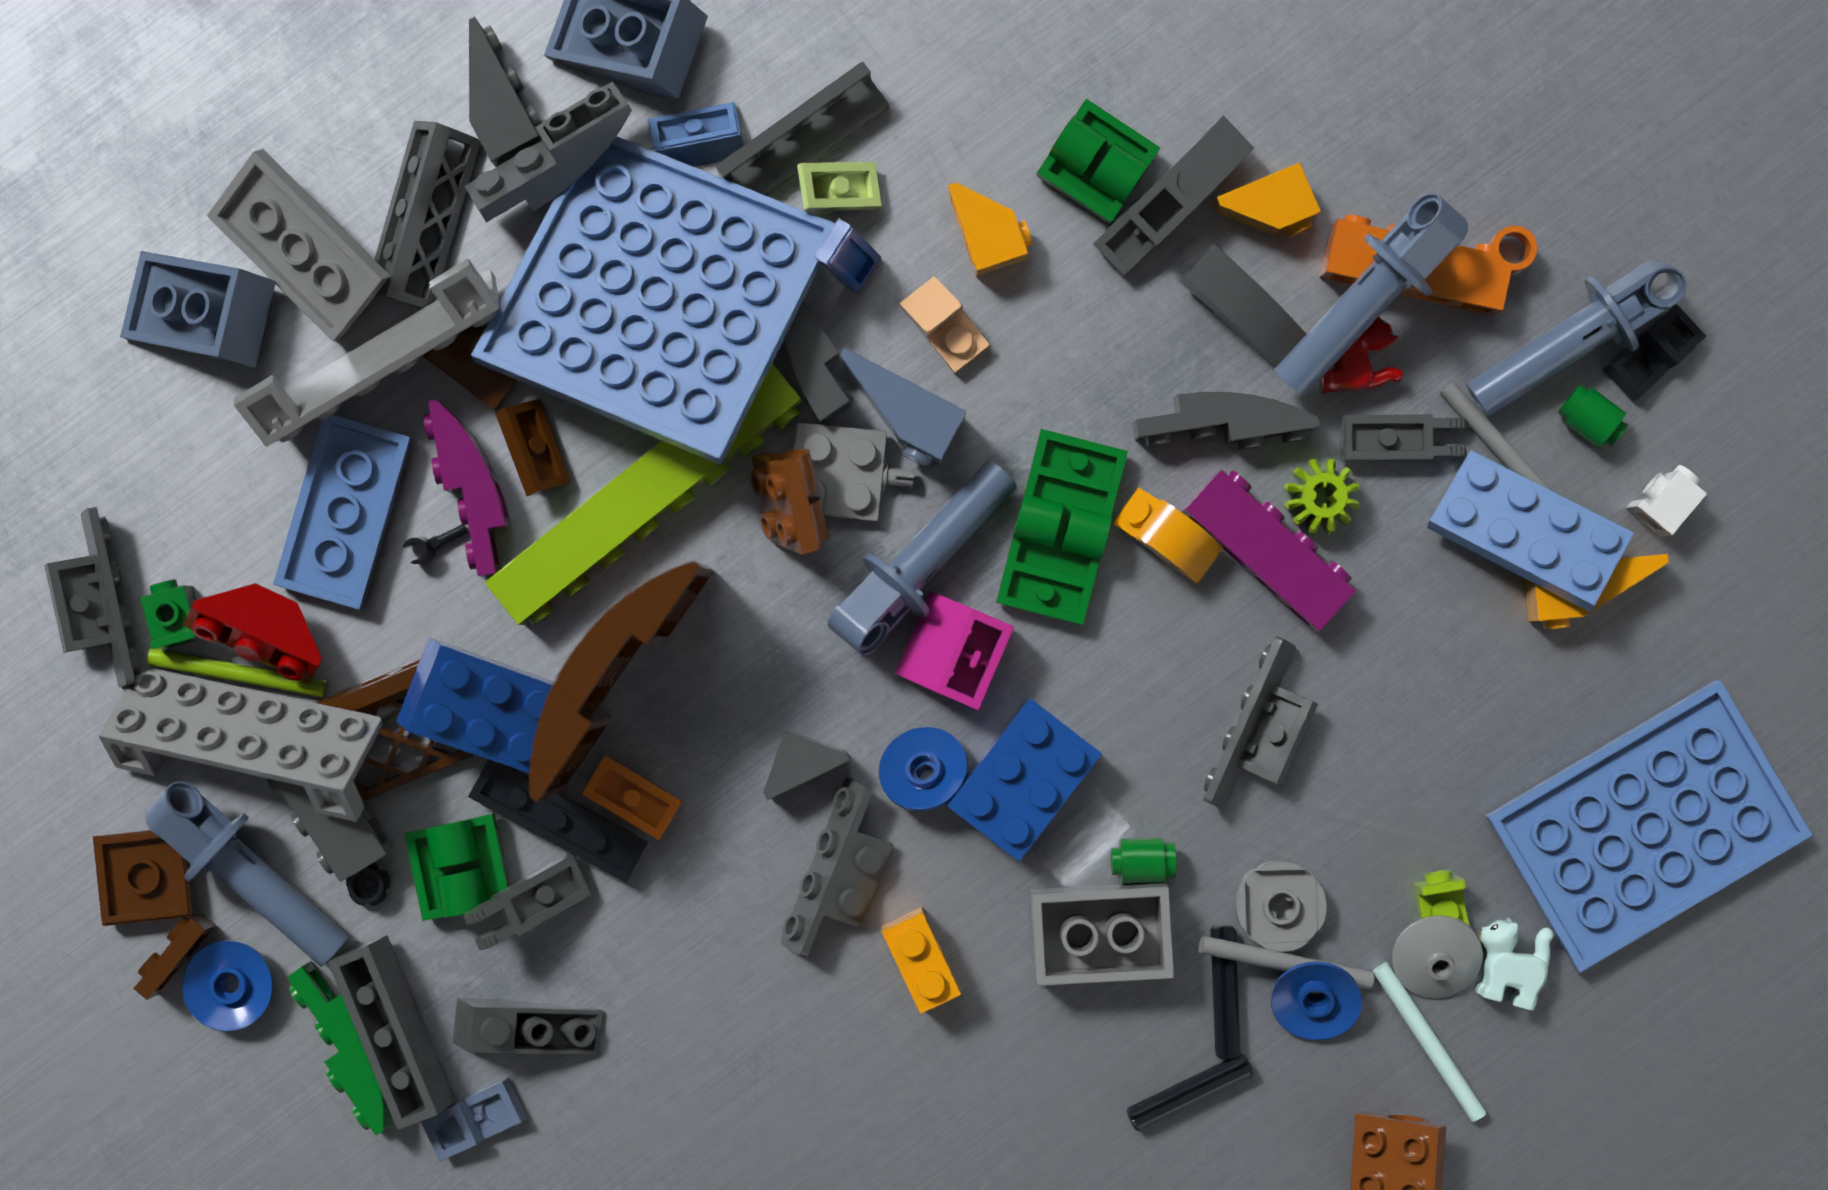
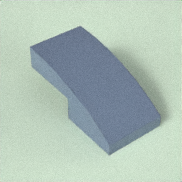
[421,1077,528,1162]

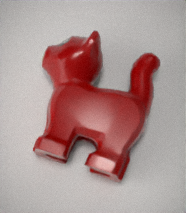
[1319,316,1403,394]

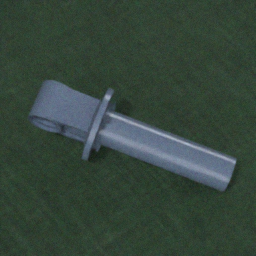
[1274,193,1468,397]
[1466,260,1687,417]
[828,460,1017,656]
[145,781,349,967]

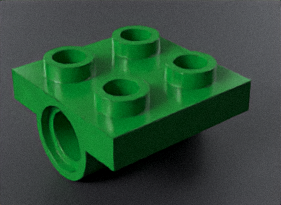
[1036,98,1161,225]
[404,813,510,921]

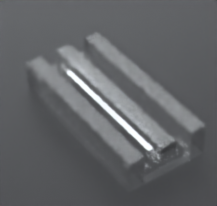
[1033,792,1131,886]

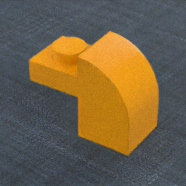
[1113,487,1223,584]

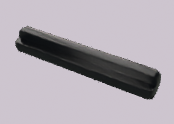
[1210,925,1241,1059]
[1126,1054,1253,1131]

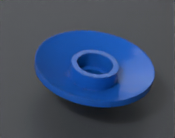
[879,727,968,811]
[182,940,273,1031]
[1271,962,1362,1040]

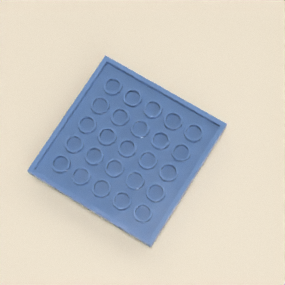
[471,136,835,465]

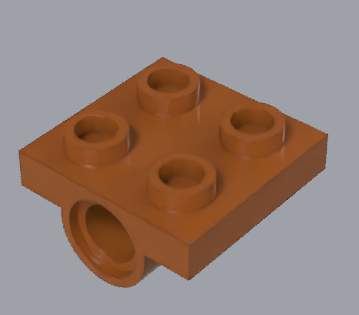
[750,449,829,555]
[1350,1112,1446,1190]

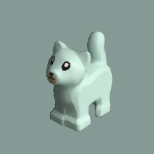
[1475,918,1554,1011]

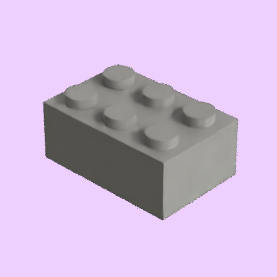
[1029,883,1174,986]

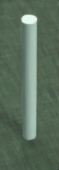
[1372,962,1487,1122]

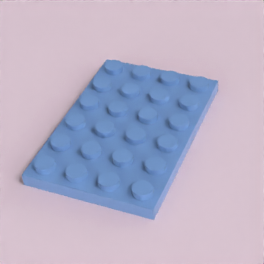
[1485,680,1813,973]

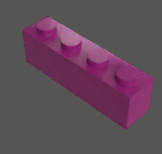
[1181,469,1356,631]

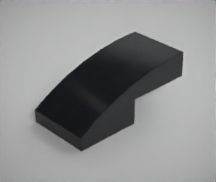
[1603,304,1706,402]

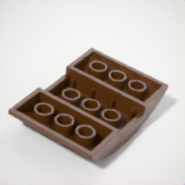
[529,561,715,802]

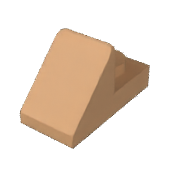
[899,276,990,374]

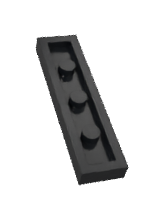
[468,759,649,883]

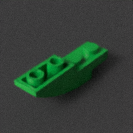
[287,961,392,1136]

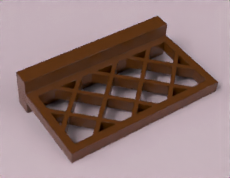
[313,658,475,800]

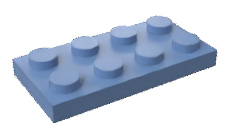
[273,415,413,610]
[1427,450,1634,612]

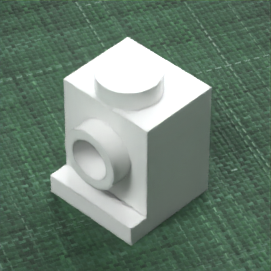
[1626,465,1707,537]

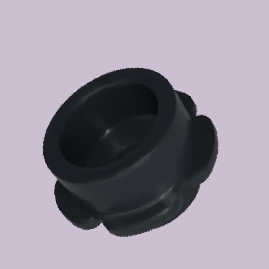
[346,863,391,906]

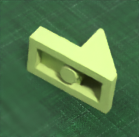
[797,162,882,217]

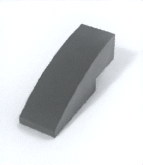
[1180,243,1306,368]
[784,302,850,424]

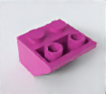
[895,591,1014,710]

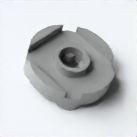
[1235,860,1327,952]

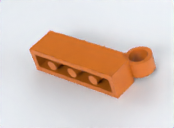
[1320,215,1537,316]

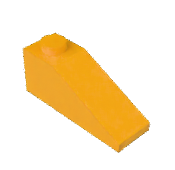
[1524,554,1669,629]

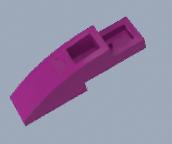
[423,400,512,577]

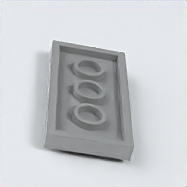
[206,149,390,341]

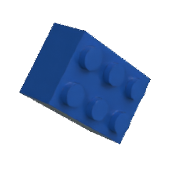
[396,637,554,773]
[947,697,1102,861]

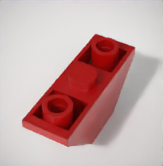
[182,583,322,683]

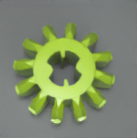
[1284,459,1360,534]

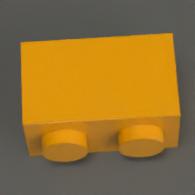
[881,907,961,1014]

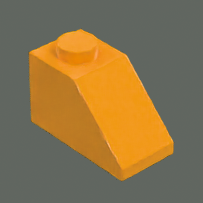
[1212,162,1321,238]
[947,182,1033,277]

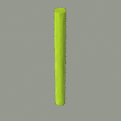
[147,648,328,698]

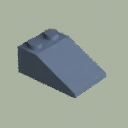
[544,0,708,99]
[120,251,276,368]
[840,347,966,468]

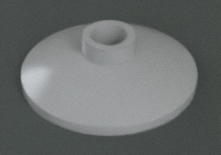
[1392,915,1483,998]

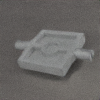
[793,422,915,521]

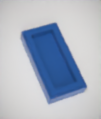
[814,219,881,294]

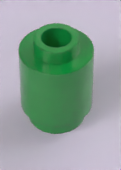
[1557,384,1628,448]
[1111,838,1176,884]

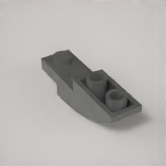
[465,81,632,223]
[1093,115,1254,276]
[1132,392,1320,450]

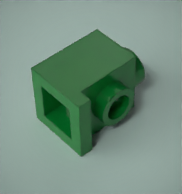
[140,579,200,650]

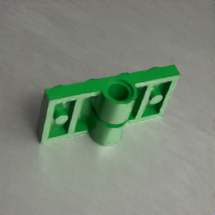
[996,429,1128,625]

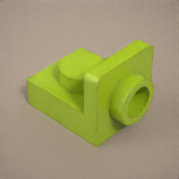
[1413,870,1469,925]

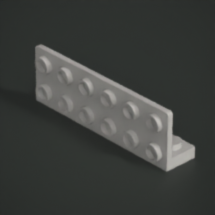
[234,258,500,447]
[98,666,383,822]

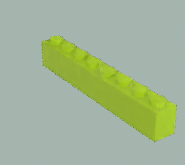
[484,363,803,626]

